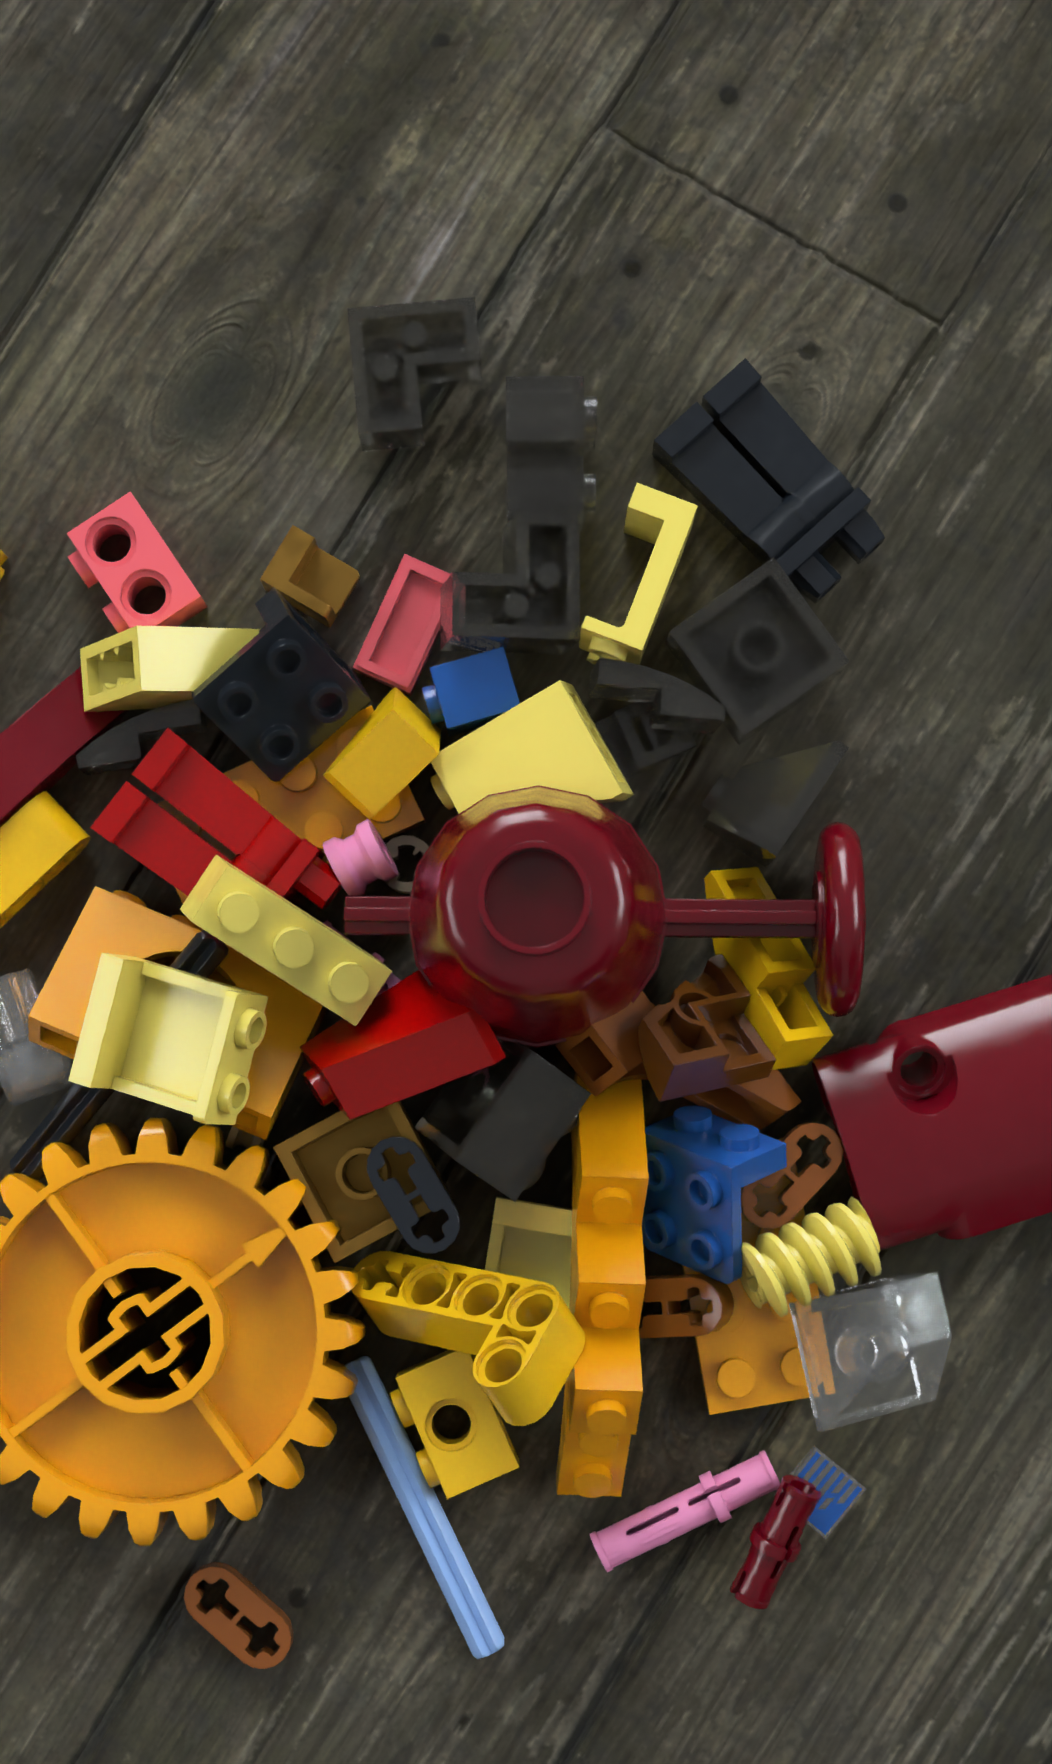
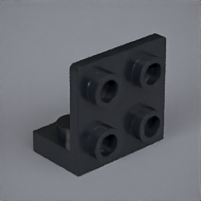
[192,587,371,782]

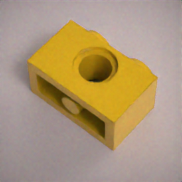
[390,1350,519,1499]

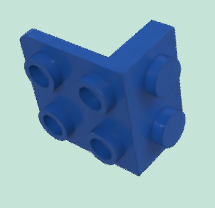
[642,1106,787,1284]

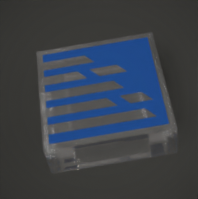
[774,1445,866,1539]

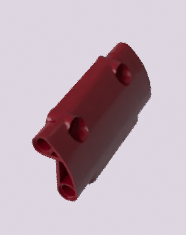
[811,974,1052,1251]

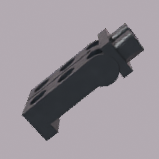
[652,358,885,604]

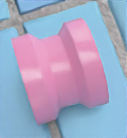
[322,819,398,896]

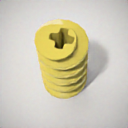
[740,1196,882,1317]

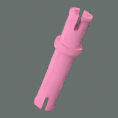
[590,1450,780,1572]

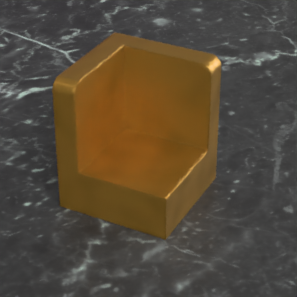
[260,525,360,628]

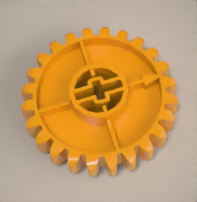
[0,1118,365,1546]

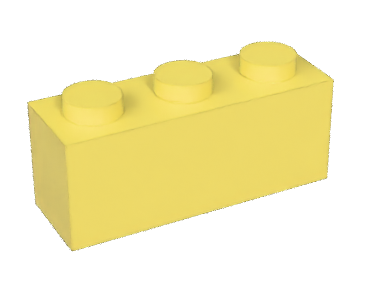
[180,855,392,1026]

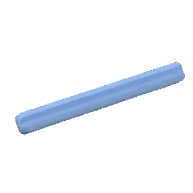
[345,1356,505,1659]

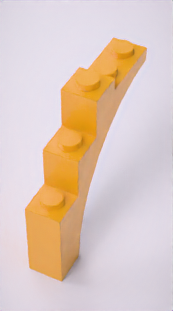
[556,1072,649,1498]

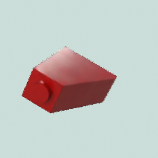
[300,970,506,1120]

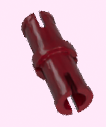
[730,1475,821,1609]

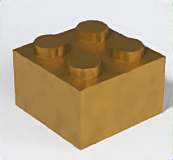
[273,1101,453,1263]

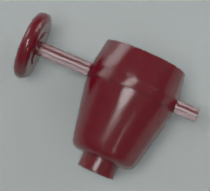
[344,785,866,1048]

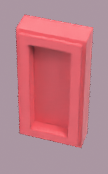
[352,554,462,696]

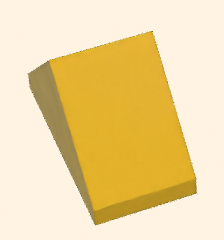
[323,687,441,819]

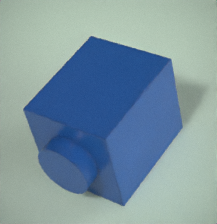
[422,647,520,737]

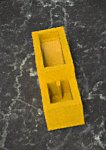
[704,867,833,1070]

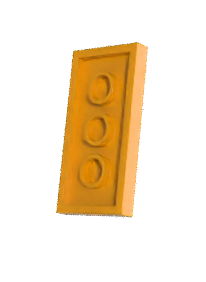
[158,705,425,904]
[682,1138,837,1415]

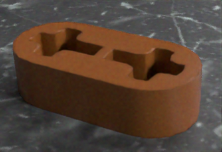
[741,1122,843,1229]
[639,1274,734,1338]
[184,1562,294,1669]

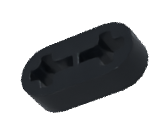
[367,1137,460,1254]

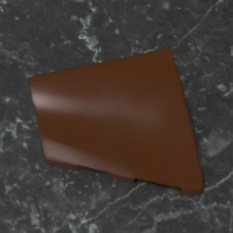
[638,954,776,1102]

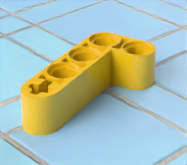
[0,791,91,929]
[351,1251,586,1426]

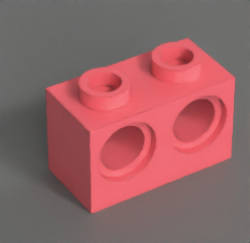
[67,491,207,633]

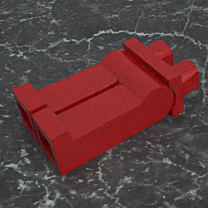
[90,728,343,910]

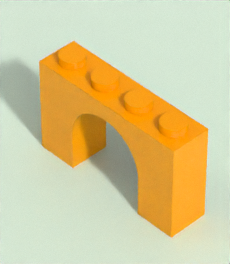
[28,886,327,1141]

